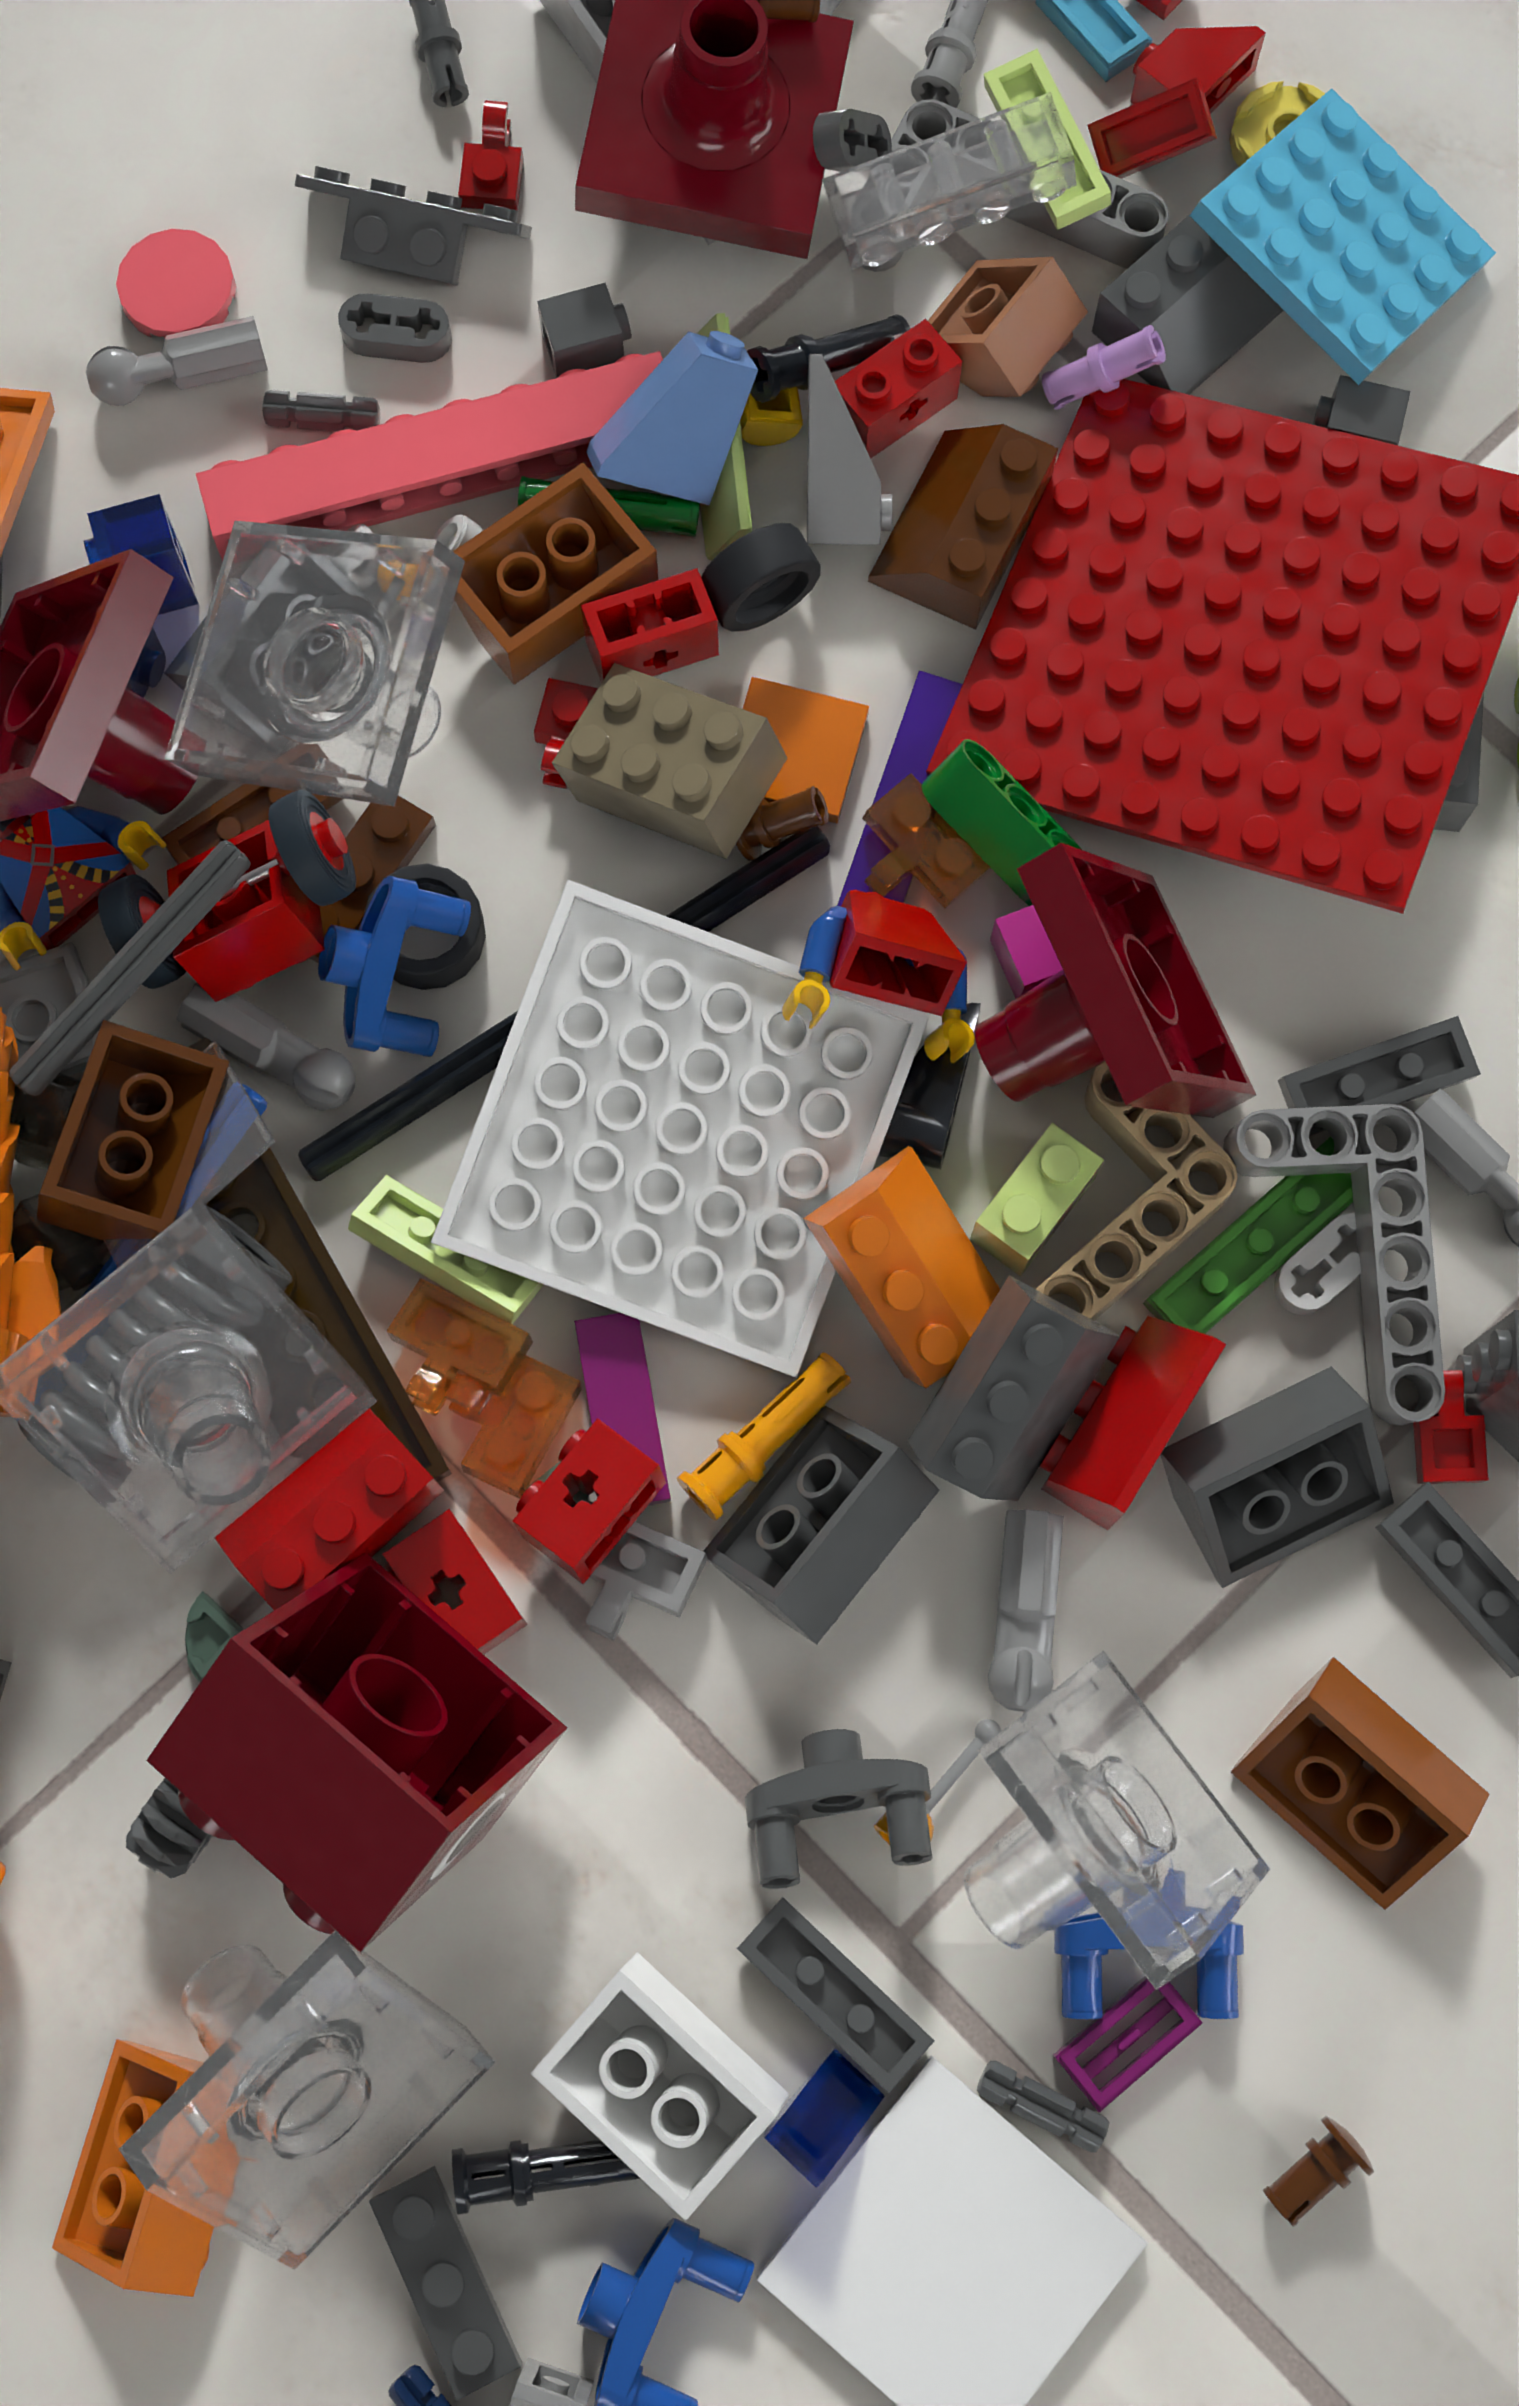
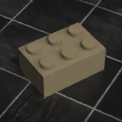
[552,663,787,859]

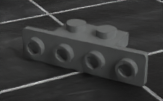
[295,166,532,285]

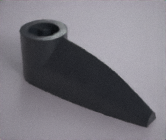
[879,1003,981,1170]

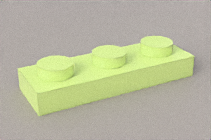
[983,49,1111,230]
[348,1175,543,1328]

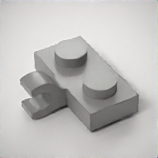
[586,1500,708,1641]

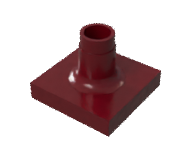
[575,0,854,259]
[0,549,206,821]
[975,843,1256,1118]

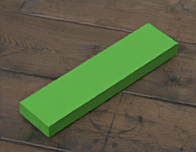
[1143,1136,1353,1334]

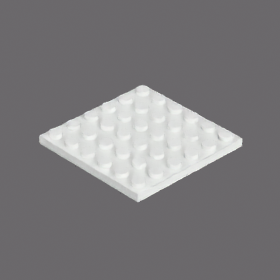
[431,879,930,1378]

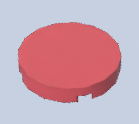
[116,228,237,338]

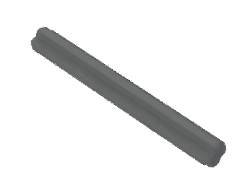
[9,840,251,1096]

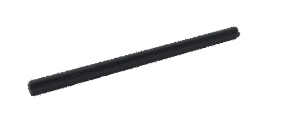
[298,826,830,1181]

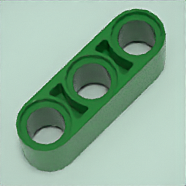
[921,739,1082,906]

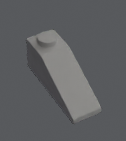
[807,354,893,545]

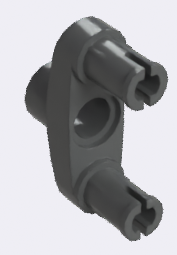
[745,1729,933,1889]

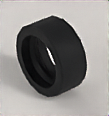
[701,523,821,632]
[363,864,486,990]

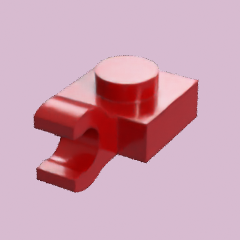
[458,100,524,211]
[534,678,598,789]
[1413,1370,1489,1484]

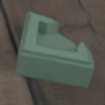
[185,1591,244,1682]

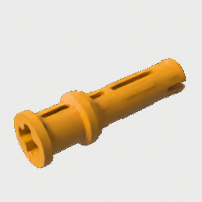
[676,1352,851,1521]

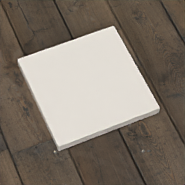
[757,2055,1148,2406]

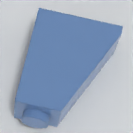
[586,331,758,505]

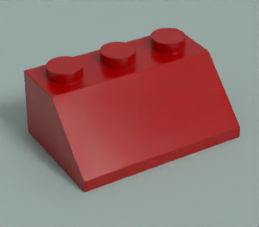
[1040,1316,1227,1531]
[207,1394,444,1610]

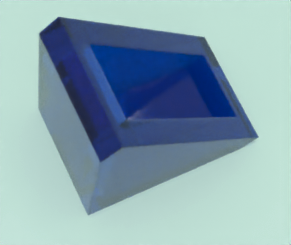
[763,2048,885,2188]

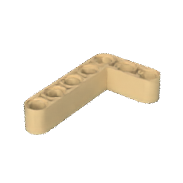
[1036,1062,1238,1321]

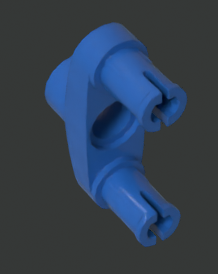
[318,876,471,1057]
[1054,1874,1244,2019]
[577,2218,754,2406]

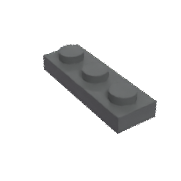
[1278,1016,1481,1136]
[1375,1482,1519,1678]
[737,1897,935,2093]
[369,2166,522,2401]

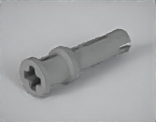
[911,0,988,108]

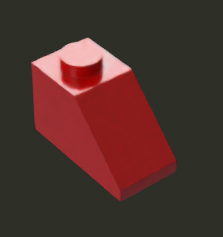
[1130,26,1266,114]

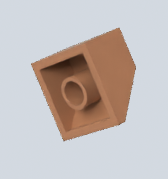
[928,257,1088,397]

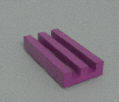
[1052,1967,1203,2113]

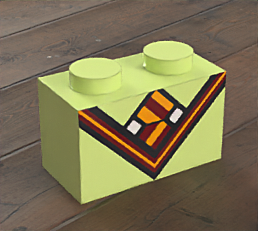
[970,1122,1104,1277]

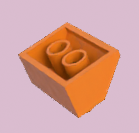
[803,1146,1000,1389]
[52,2039,257,2297]

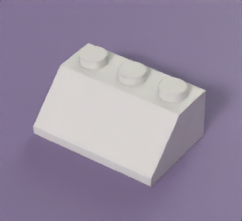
[530,1952,790,2221]

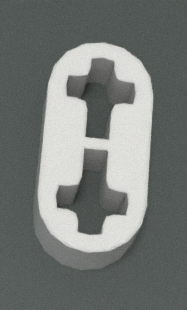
[1274,1213,1361,1316]

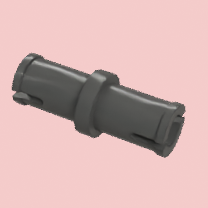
[409,0,469,107]

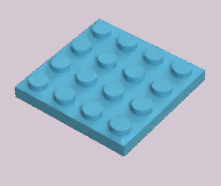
[1189,88,1496,385]

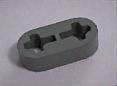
[813,109,892,175]
[338,294,452,363]

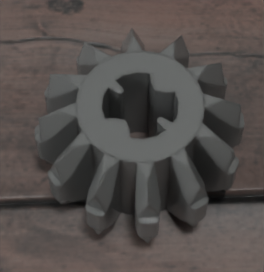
[126,1778,213,1878]

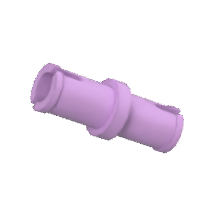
[1042,325,1166,410]

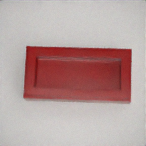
[1087,78,1217,179]

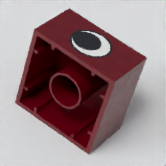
[146,1553,568,1953]

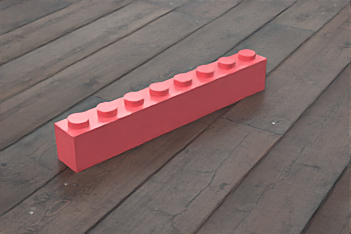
[195,351,663,565]

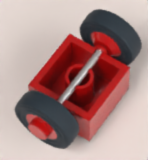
[98,790,356,1002]

